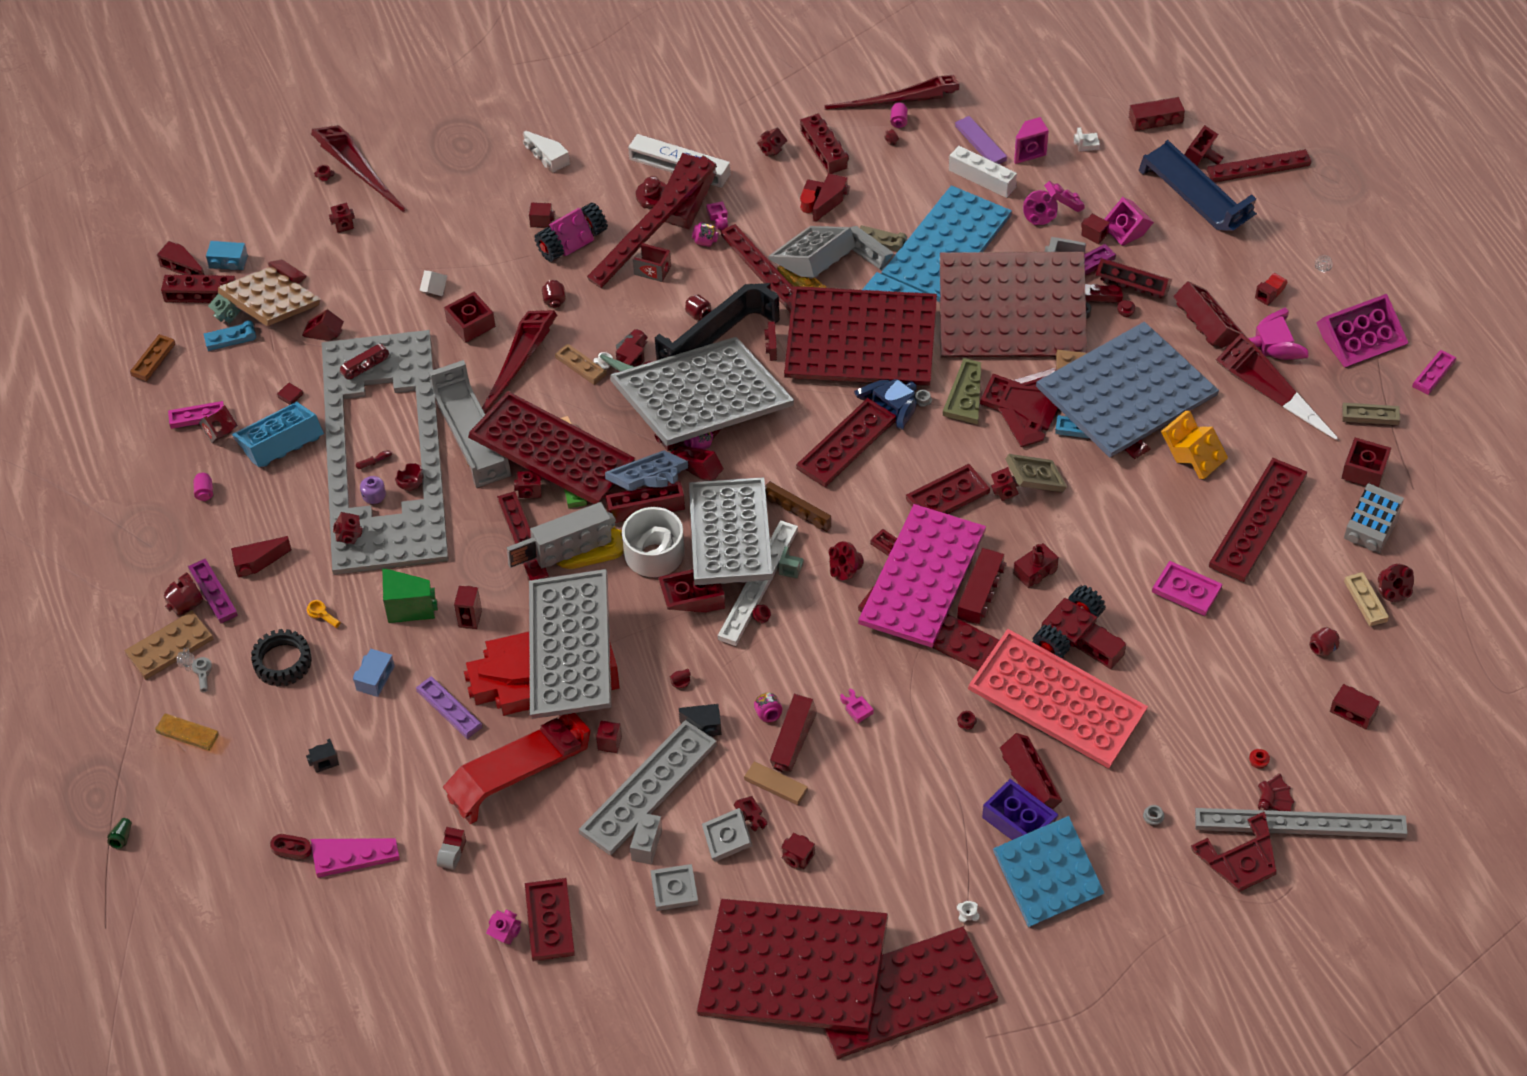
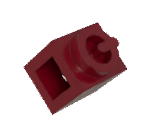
[781,832,815,869]

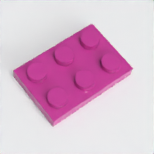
[1152,561,1223,616]

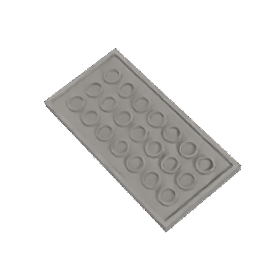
[689,477,773,585]
[529,569,611,719]

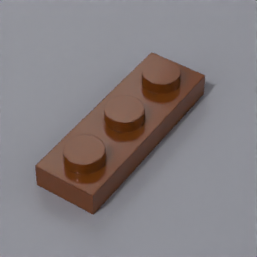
[130,334,176,382]

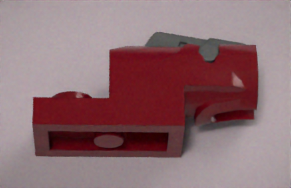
[616,329,648,372]

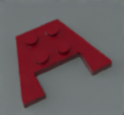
[1191,812,1277,892]

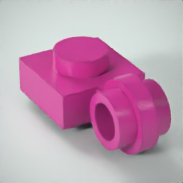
[706,201,728,231]

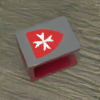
[633,243,671,282]
[199,405,238,443]

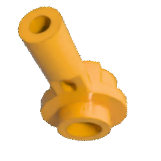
[306,600,341,628]

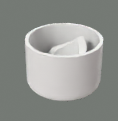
[622,507,685,577]

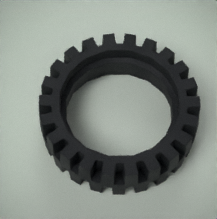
[251,629,312,686]

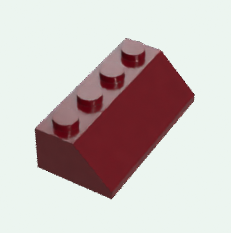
[1173,281,1246,348]

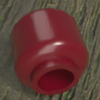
[542,280,566,308]
[685,294,711,321]
[1309,627,1340,656]

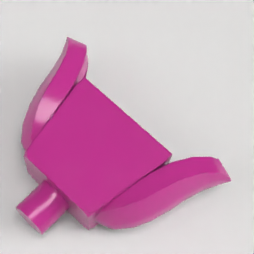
[1248,307,1308,360]

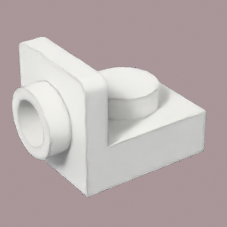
[1074,128,1100,151]

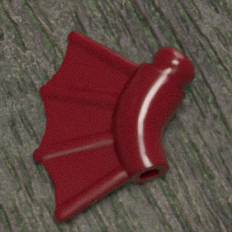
[1258,773,1295,811]

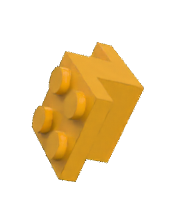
[1161,411,1228,479]

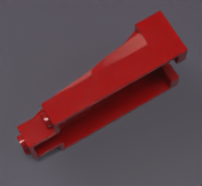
[463,631,620,716]

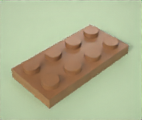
[124,611,214,680]

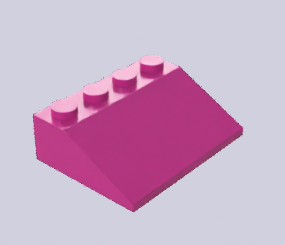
[1316,294,1408,368]

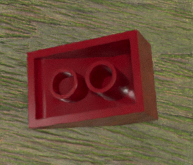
[658,569,725,613]

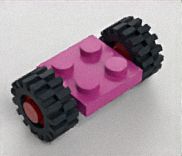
[534,202,608,262]

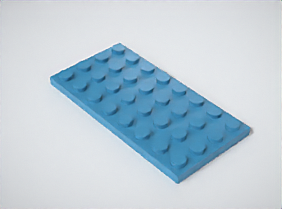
[881,185,1012,302]

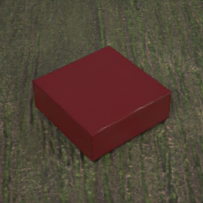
[277,383,303,405]

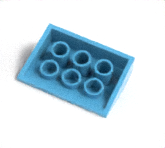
[232,402,324,467]

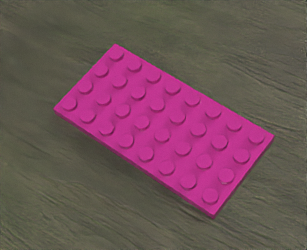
[858,504,986,647]

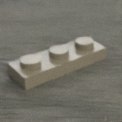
[1342,403,1400,425]

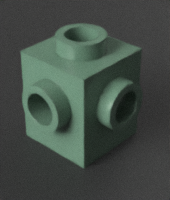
[208,293,241,324]

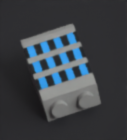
[1344,483,1404,554]

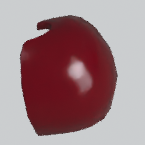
[395,463,424,491]

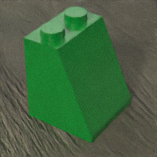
[382,569,438,623]

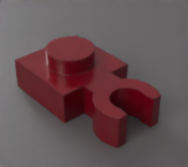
[734,796,768,832]

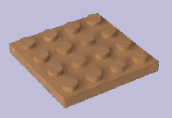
[218,267,320,326]

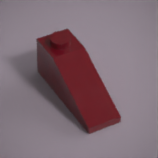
[813,173,850,222]
[157,241,204,275]
[671,445,724,481]
[231,536,292,577]

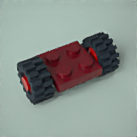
[1032,585,1106,658]

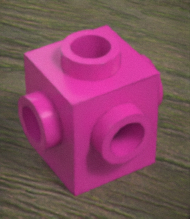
[486,909,522,945]

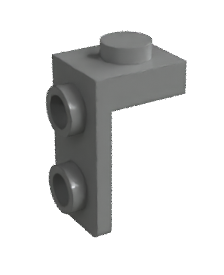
[1044,237,1086,255]

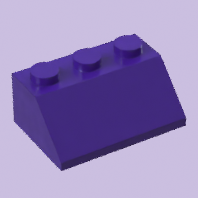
[982,779,1058,840]

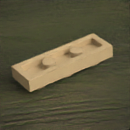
[1344,572,1389,627]

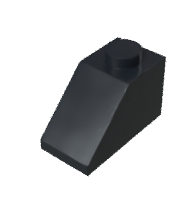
[678,704,722,737]

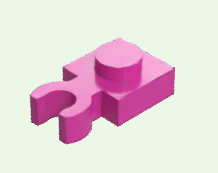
[840,688,874,724]

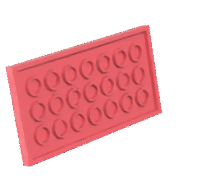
[968,629,1148,769]

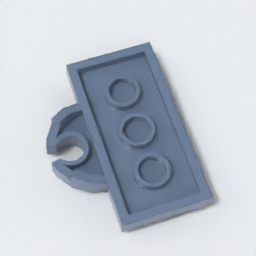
[605,450,688,491]

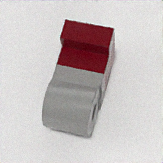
[437,827,466,870]

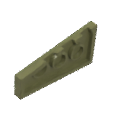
[942,358,981,425]

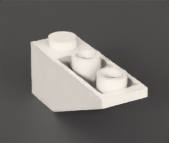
[523,131,570,173]

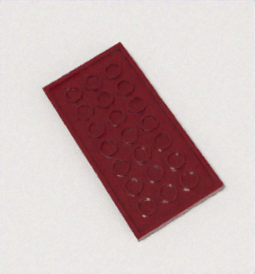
[468,391,635,504]
[823,926,998,1059]

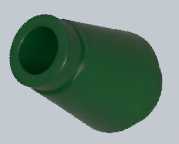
[107,818,132,849]

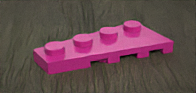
[311,838,400,878]

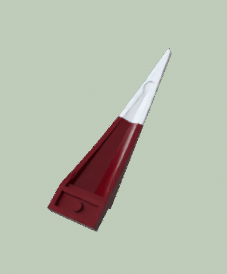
[1216,333,1338,441]

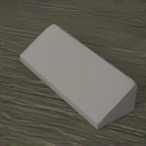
[851,226,893,270]

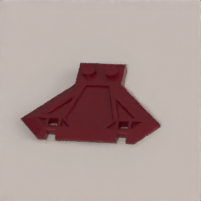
[980,368,1058,447]

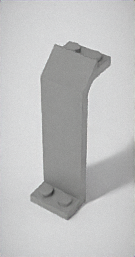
[429,360,511,488]

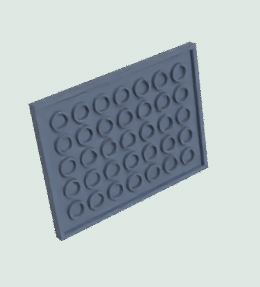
[1036,322,1219,458]

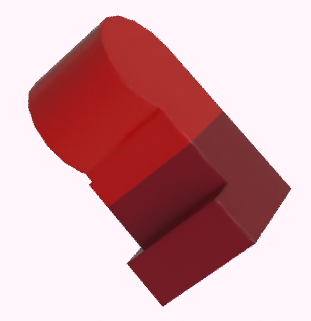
[800,179,824,213]
[1255,273,1288,306]

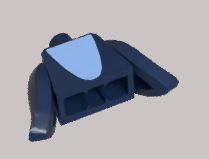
[854,379,917,430]

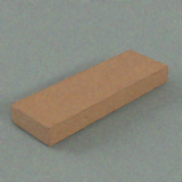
[555,344,607,385]
[744,761,808,805]

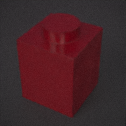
[529,203,555,228]
[1081,213,1110,245]
[596,720,622,753]

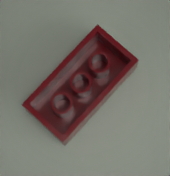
[658,153,717,229]

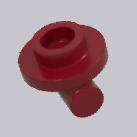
[669,668,691,689]

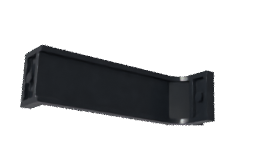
[654,283,780,361]

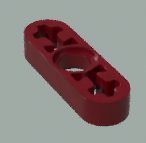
[340,344,389,380]

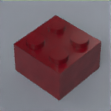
[444,291,496,343]
[1341,437,1391,487]

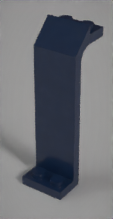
[1138,140,1257,231]

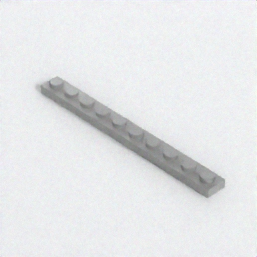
[1195,808,1408,838]

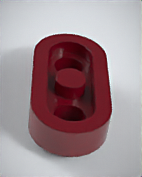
[270,834,312,860]

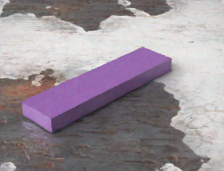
[955,116,1007,164]
[416,676,483,739]

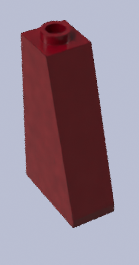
[770,693,817,772]

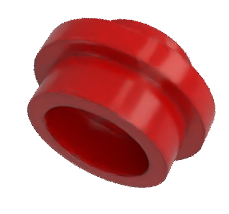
[1249,749,1270,769]

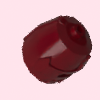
[163,572,203,616]

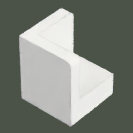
[420,270,447,296]

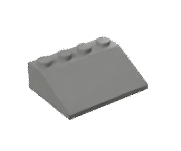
[768,226,856,279]

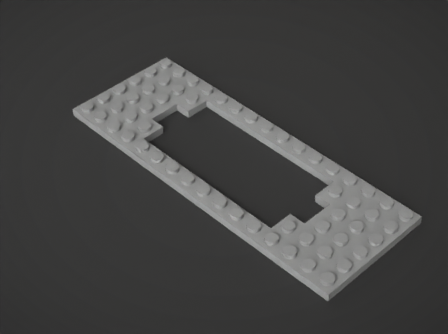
[322,330,448,575]

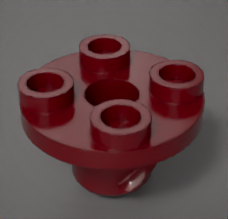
[636,176,666,208]
[828,541,864,580]
[1378,563,1414,602]

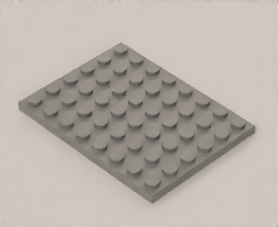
[610,337,794,446]

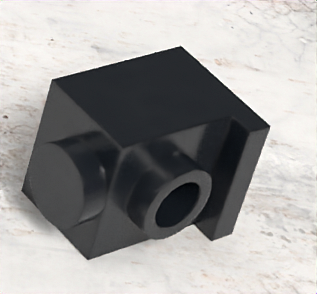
[306,739,339,773]

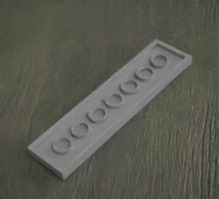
[579,720,717,856]

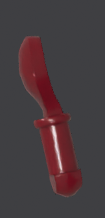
[355,450,392,469]

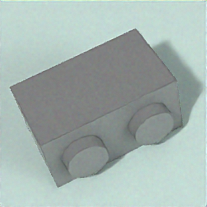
[630,813,662,865]

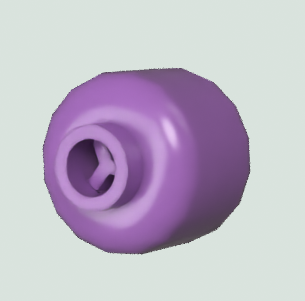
[360,476,386,504]

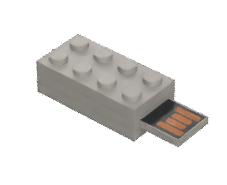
[507,502,616,569]

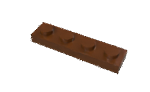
[765,481,831,532]

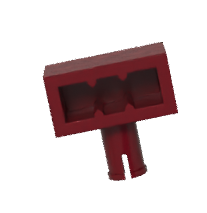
[1184,125,1224,166]
[1013,543,1059,588]

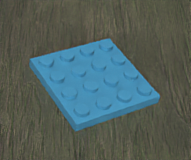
[993,816,1104,927]

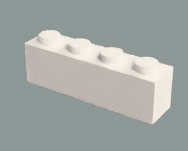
[949,146,1017,198]

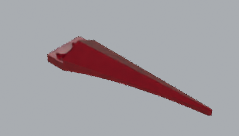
[824,74,959,110]
[311,125,405,212]
[482,310,558,414]

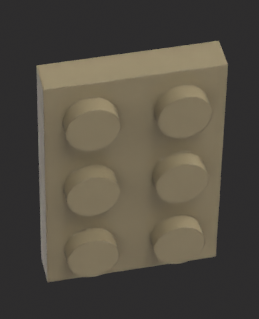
[1005,454,1067,492]

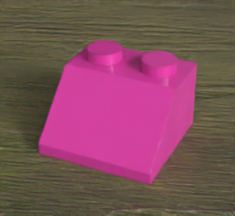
[1014,117,1049,164]
[1105,197,1154,246]

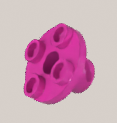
[1023,190,1058,225]

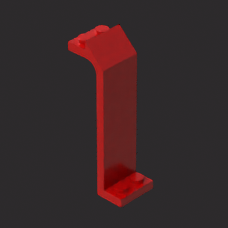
[443,713,591,825]

